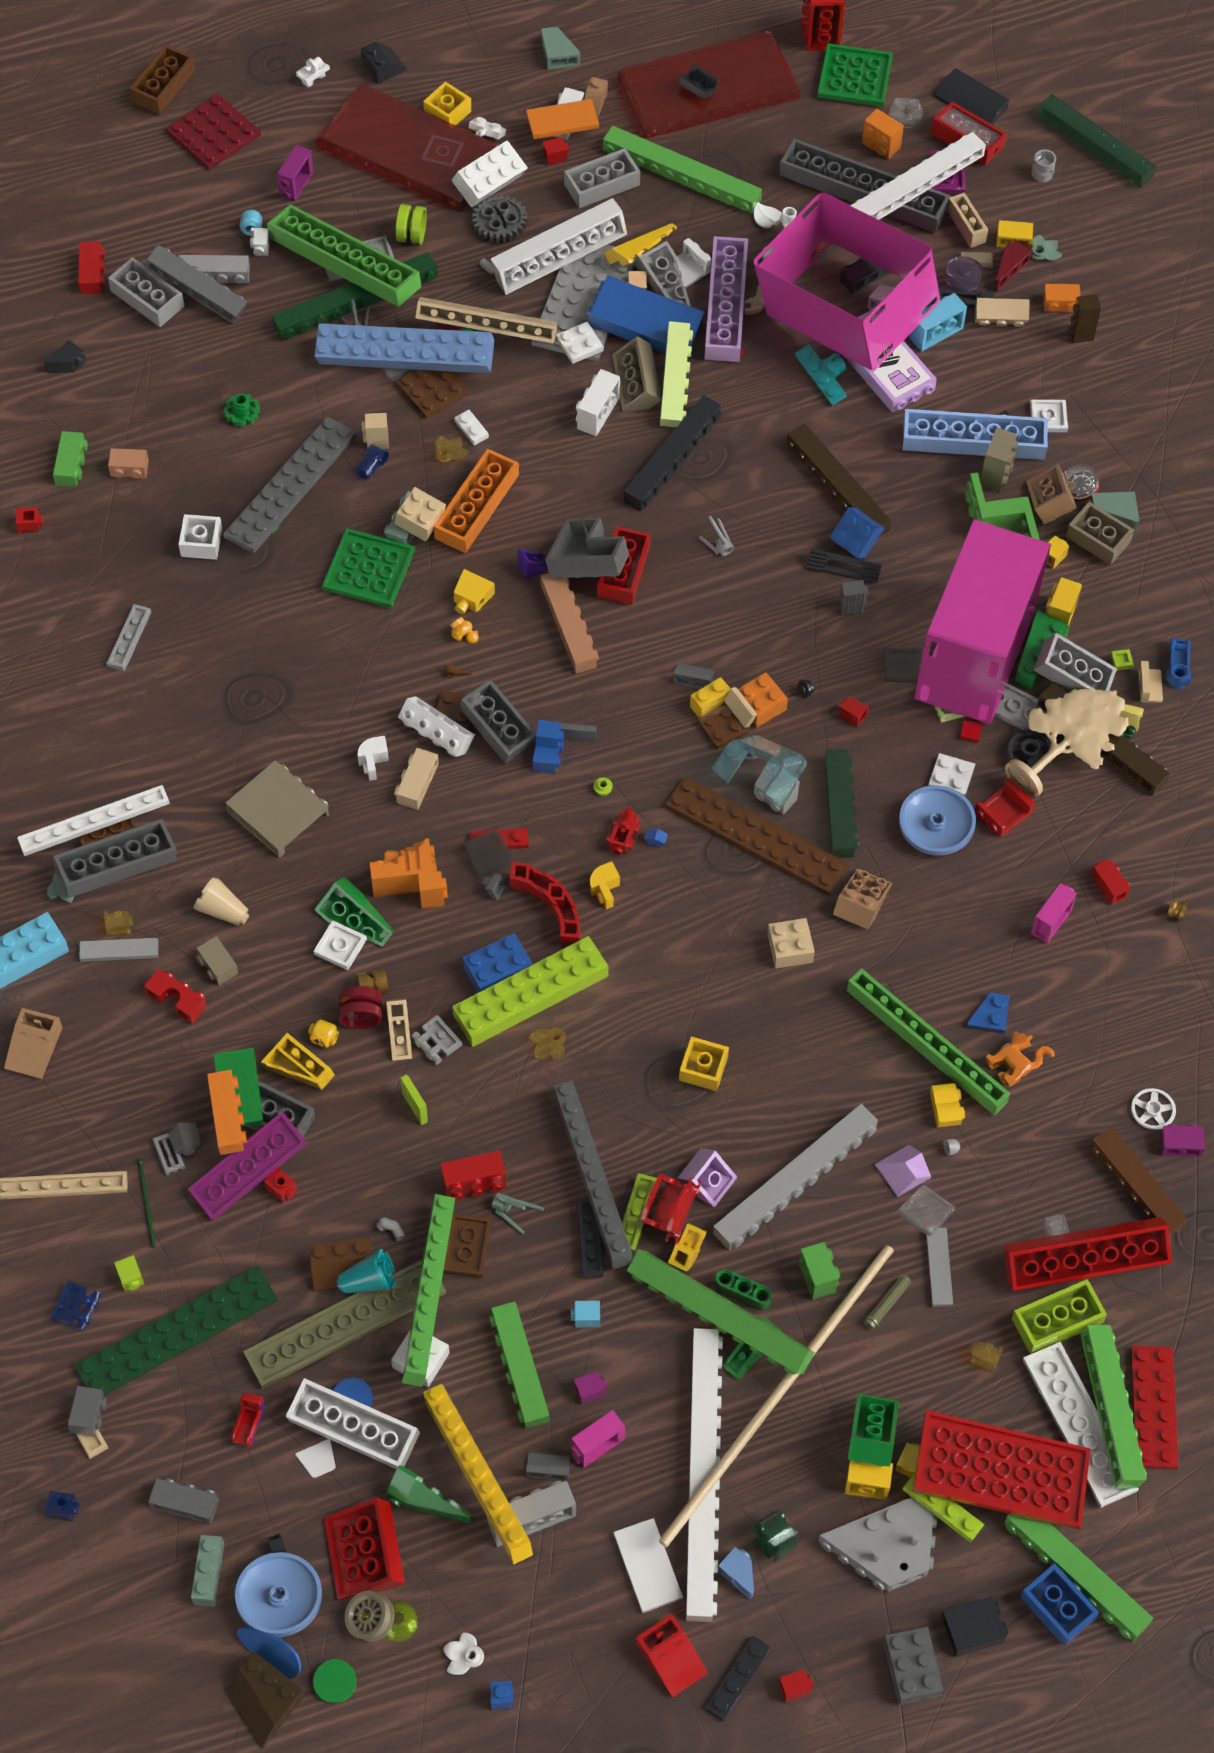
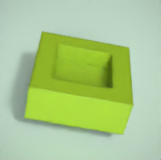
[1110,649,1134,671]

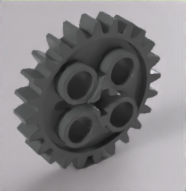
[472,194,527,243]

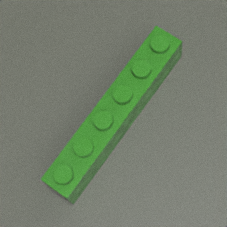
[489,1302,550,1429]

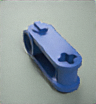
[1166,637,1191,689]

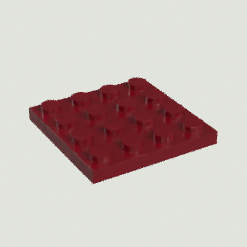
[166,93,261,171]

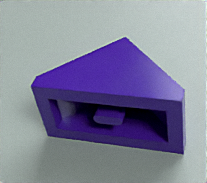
[518,549,548,579]

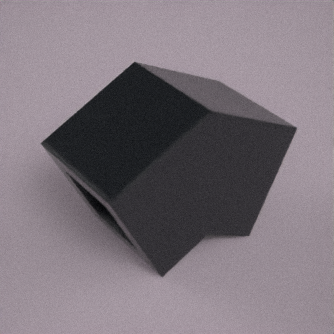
[268,1533,287,1553]

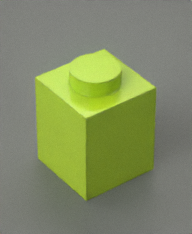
[114,1255,144,1291]

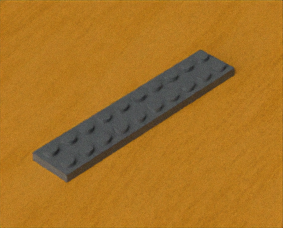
[224,416,357,554]

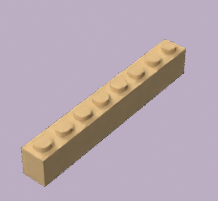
[415,297,558,343]

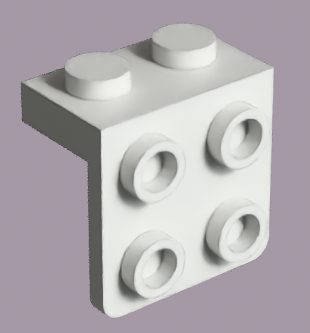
[677,238,711,288]

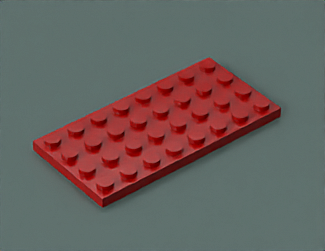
[913,1410,1091,1530]

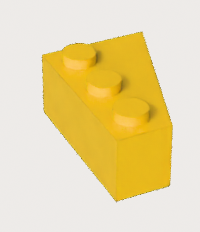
[261,1033,335,1090]

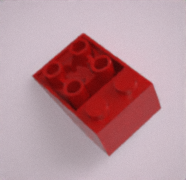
[636,1613,708,1698]

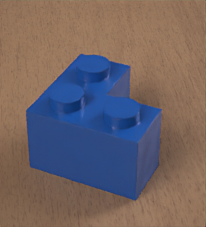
[533,720,564,774]

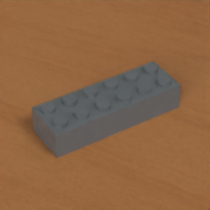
[53,819,177,898]

